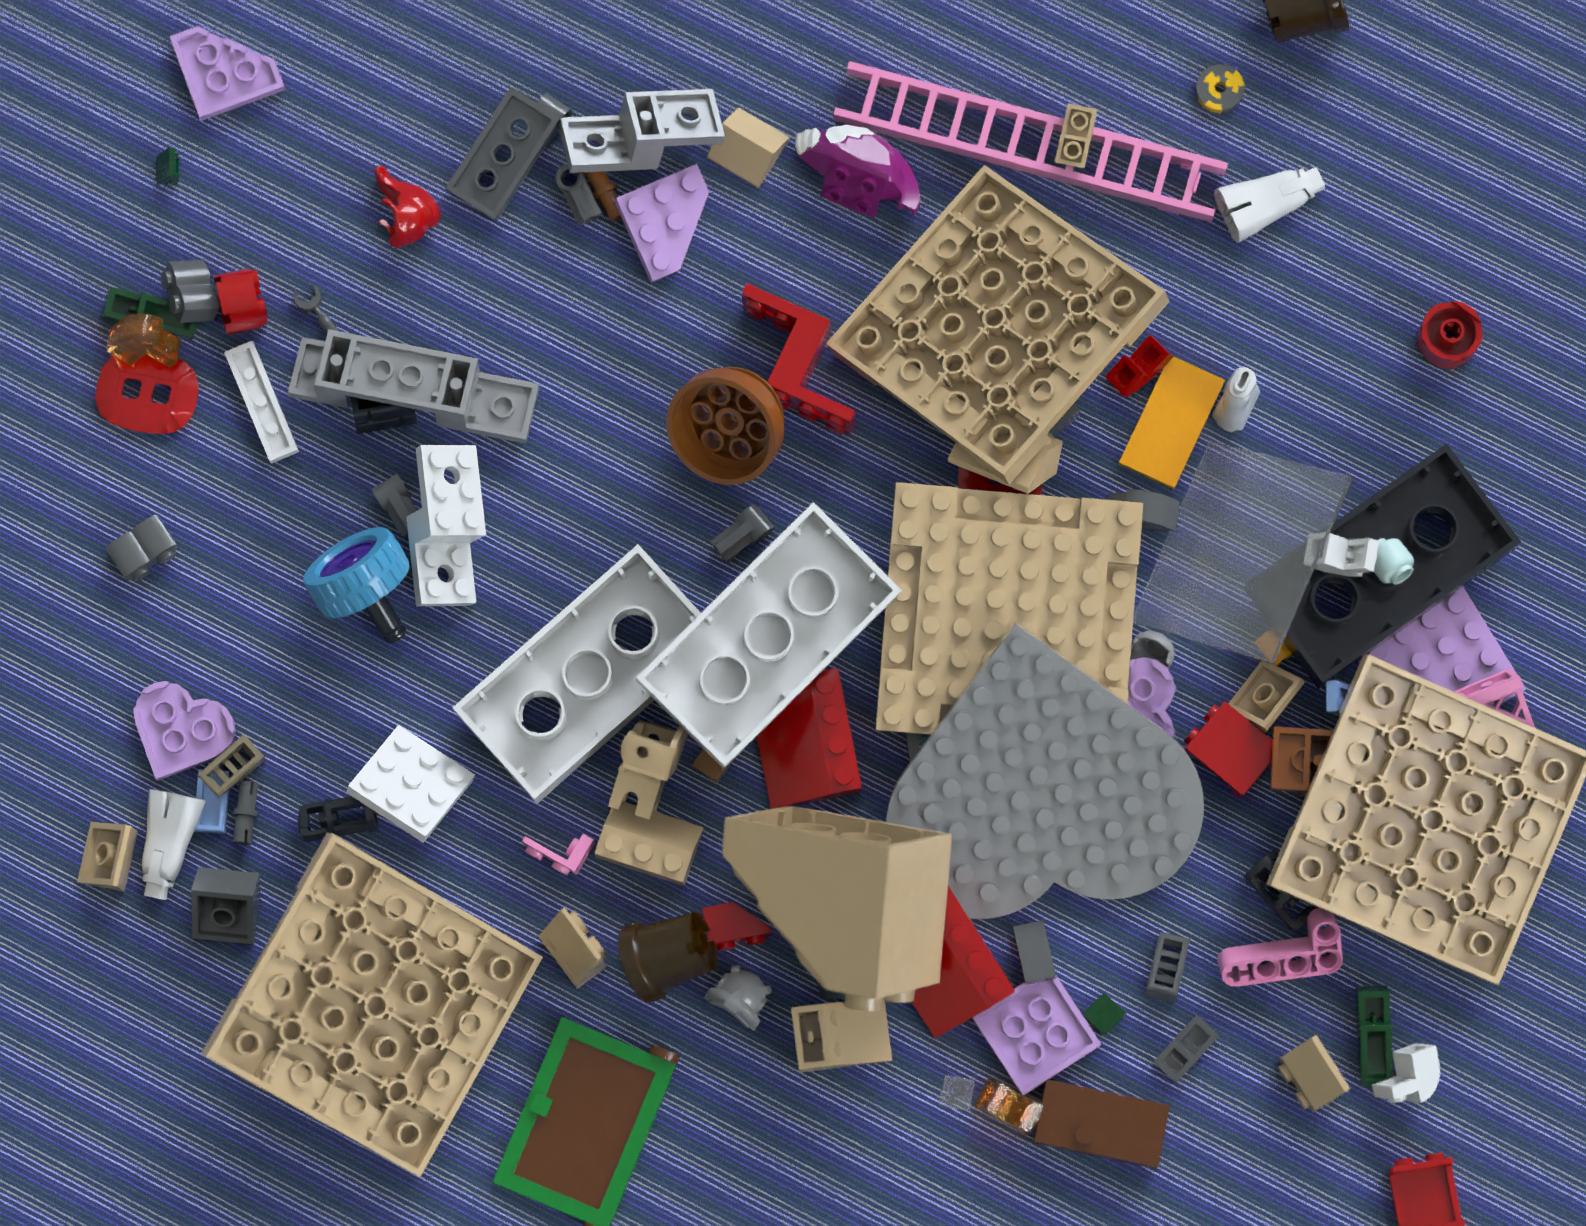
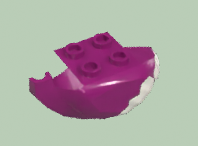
[795,125,920,218]

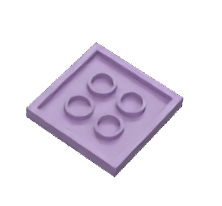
[972,976,1102,1096]

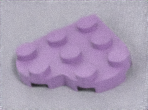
[1128,657,1176,737]
[133,681,236,781]

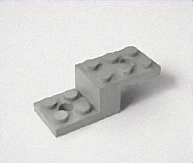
[559,89,725,173]

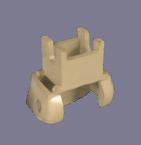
[608,721,688,820]

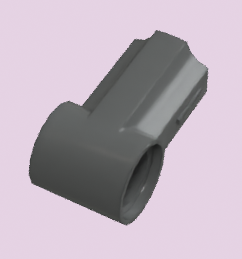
[555,164,603,226]
[371,474,417,539]
[710,504,775,563]

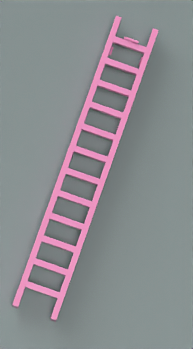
[834,61,1228,222]

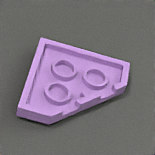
[170,26,286,121]
[614,164,709,283]

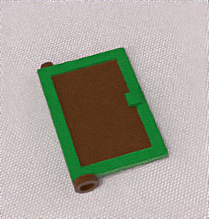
[493,1017,680,1226]

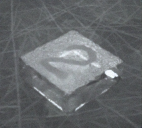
[939,1075,975,1112]

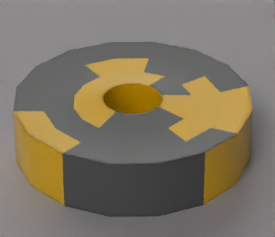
[1196,64,1244,114]

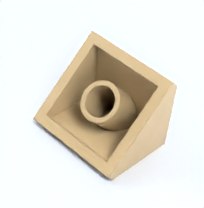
[707,107,790,188]
[1228,659,1305,734]
[77,822,138,892]

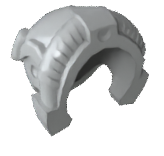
[704,965,772,1031]

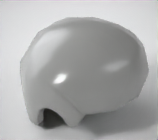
[1130,630,1175,670]

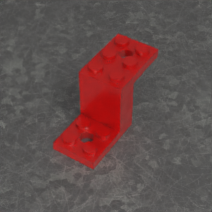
[742,283,855,435]

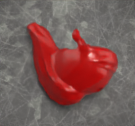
[373,165,441,249]

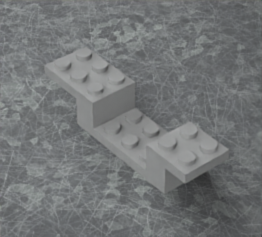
[288,329,540,444]

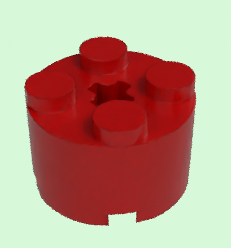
[214,268,268,335]
[1417,301,1483,370]

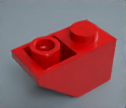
[702,902,771,951]

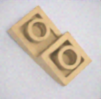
[1055,103,1097,169]

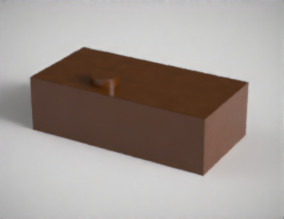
[1033,1080,1170,1169]

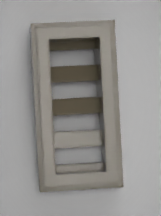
[198,734,265,798]

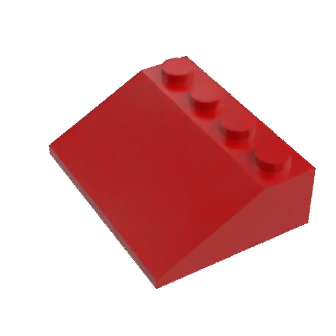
[757,667,862,809]
[912,885,1015,1038]

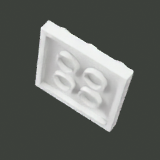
[346,725,475,843]

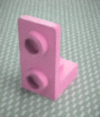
[521,834,595,876]

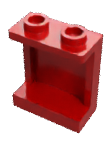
[1184,701,1272,800]
[1387,1152,1466,1226]

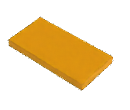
[1118,357,1225,490]

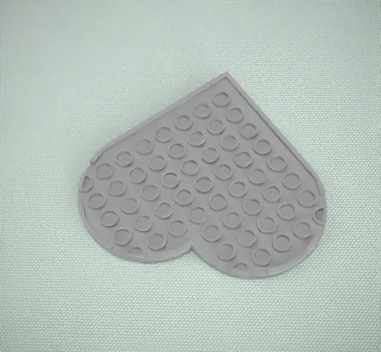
[886,622,1204,919]

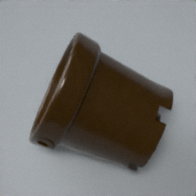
[1263,0,1350,44]
[618,912,718,1003]

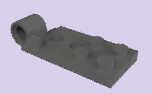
[445,87,573,222]

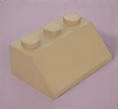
[948,433,1063,494]
[594,801,704,886]

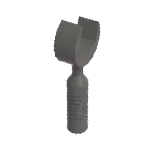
[294,285,339,334]

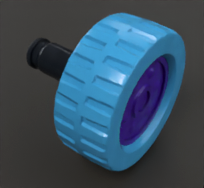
[303,527,409,643]

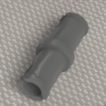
[232,781,259,846]

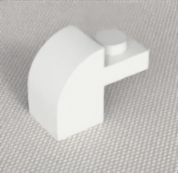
[1305,533,1379,577]
[1372,1043,1440,1103]

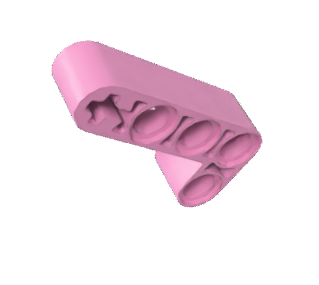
[1217,908,1343,987]

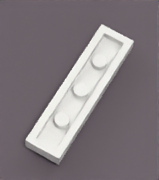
[224,341,299,464]

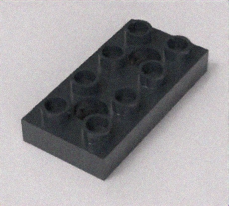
[1245,444,1521,689]

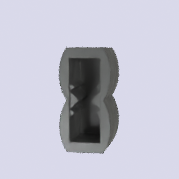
[161,260,219,323]
[105,514,179,581]

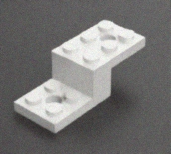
[406,445,486,607]

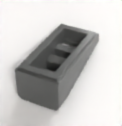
[1145,932,1190,1003]

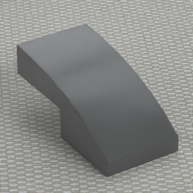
[1013,920,1056,985]
[1153,1014,1220,1083]

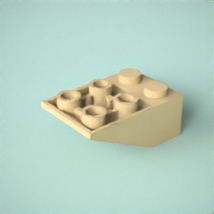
[539,907,608,989]
[791,1000,892,1073]

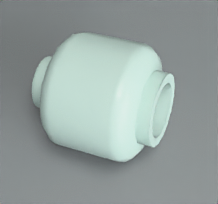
[1373,538,1414,585]

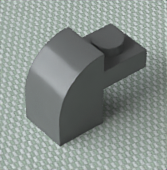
[1108,489,1180,531]

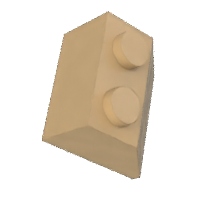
[1278,1035,1350,1113]

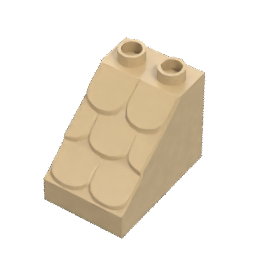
[722,805,952,1011]

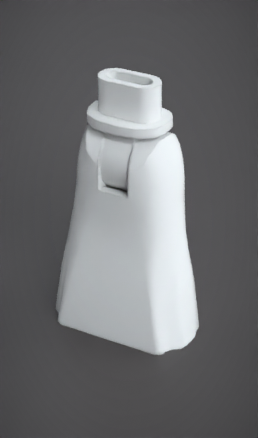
[1214,167,1325,243]
[1212,367,1260,432]
[142,789,206,900]

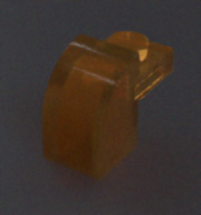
[106,313,181,367]
[974,1078,1044,1133]

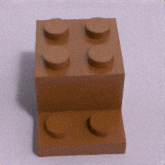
[1270,727,1334,797]

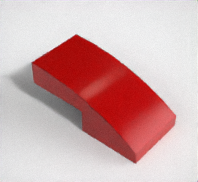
[1105,335,1174,398]

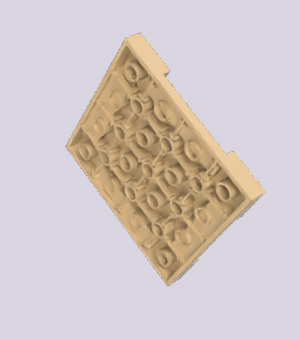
[826,165,1169,485]
[875,482,1143,735]
[1266,654,1586,985]
[201,833,543,1177]

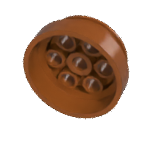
[666,367,784,485]

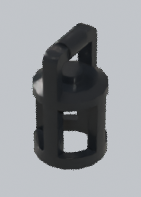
[298,796,379,842]
[1242,848,1318,931]

